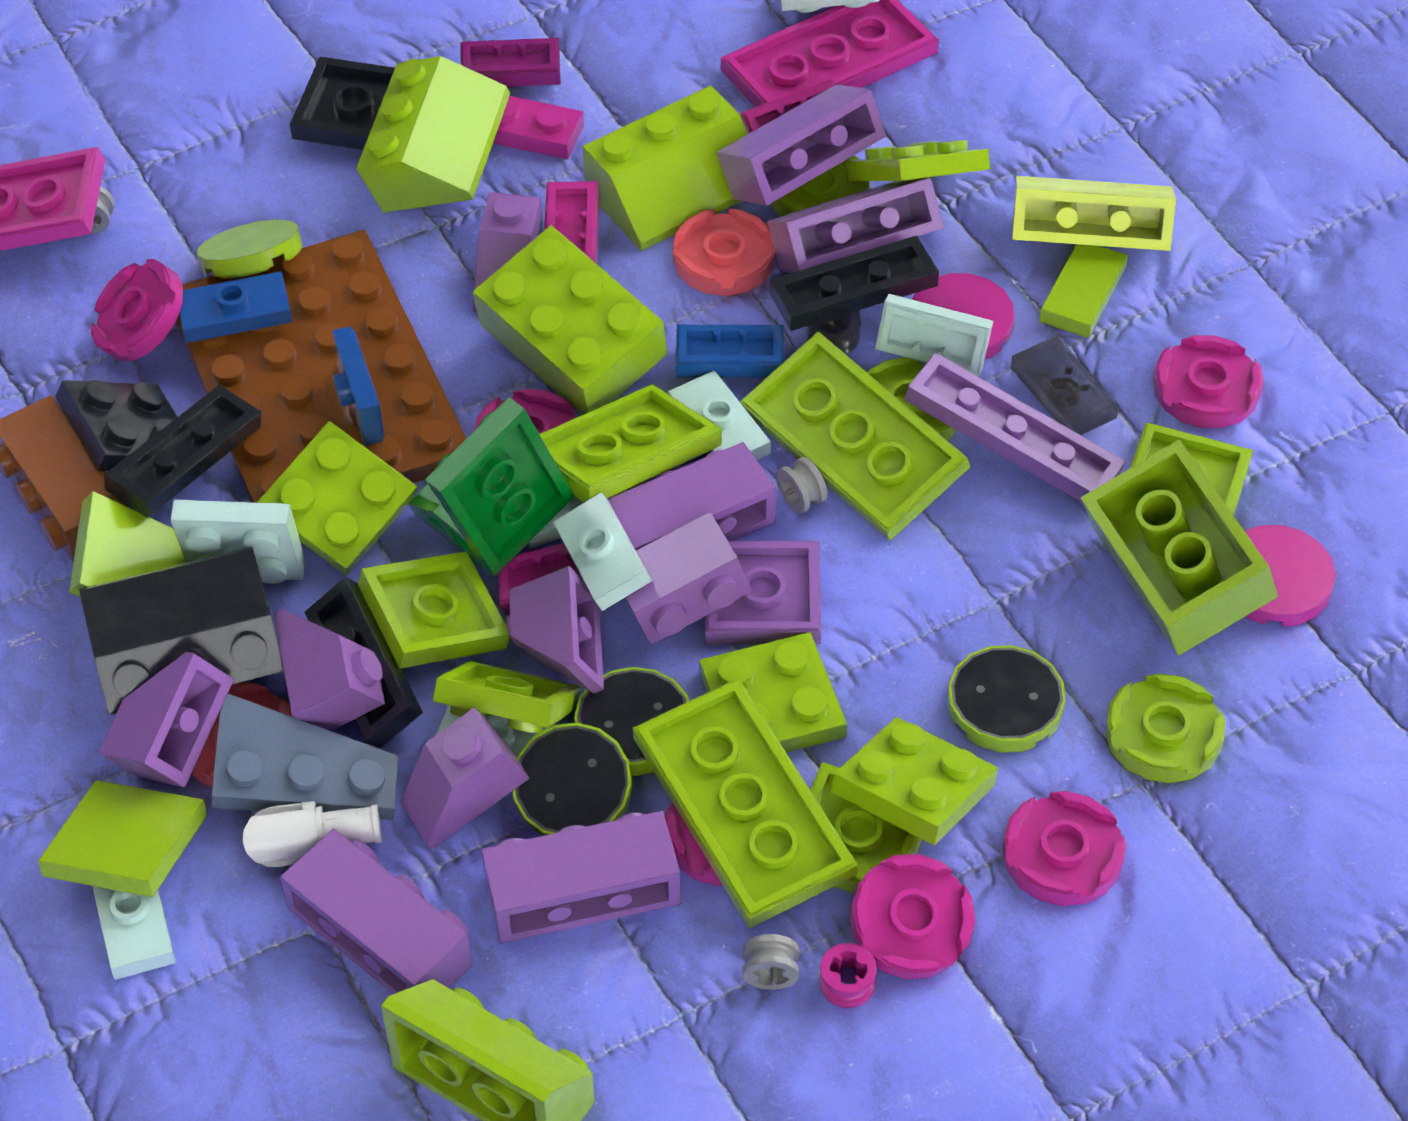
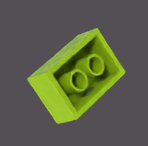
[472,225,667,415]
[1081,439,1279,656]

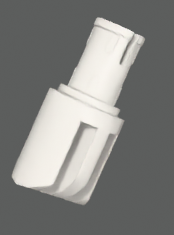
[242,801,382,867]

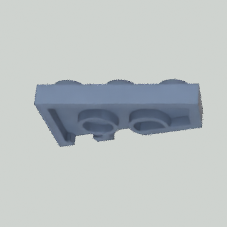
[211,694,398,820]

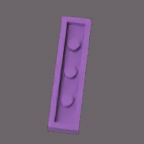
[904,352,1126,502]

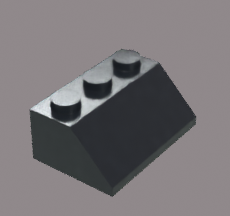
[79,547,284,715]

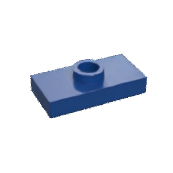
[180,271,292,343]
[676,324,784,378]
[332,326,385,446]

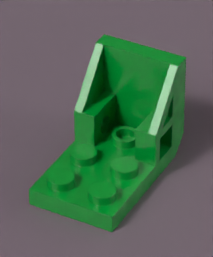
[408,397,574,576]

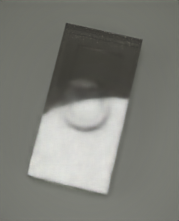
[1010,335,1119,435]

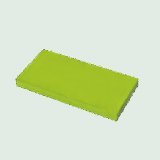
[740,332,970,541]
[633,678,858,929]

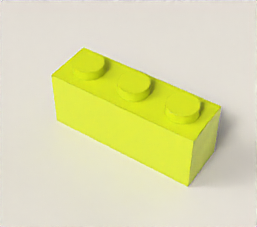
[1012,176,1176,251]

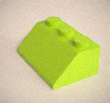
[356,56,510,213]
[582,85,748,251]
[381,979,595,1121]

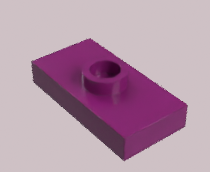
[460,38,561,87]

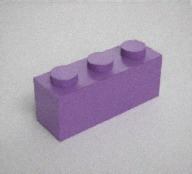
[716,84,886,206]
[767,177,944,273]
[607,442,776,550]
[482,811,681,943]
[280,828,472,994]

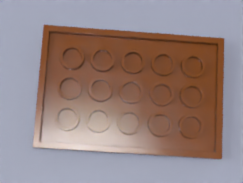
[176,229,466,503]

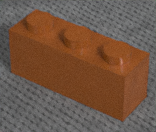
[0,395,128,562]

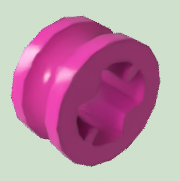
[819,943,877,1008]

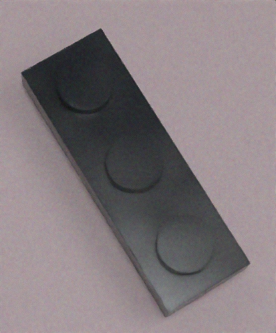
[770,235,939,331]
[104,384,262,518]
[304,576,423,748]

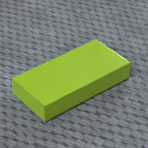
[1039,244,1128,338]

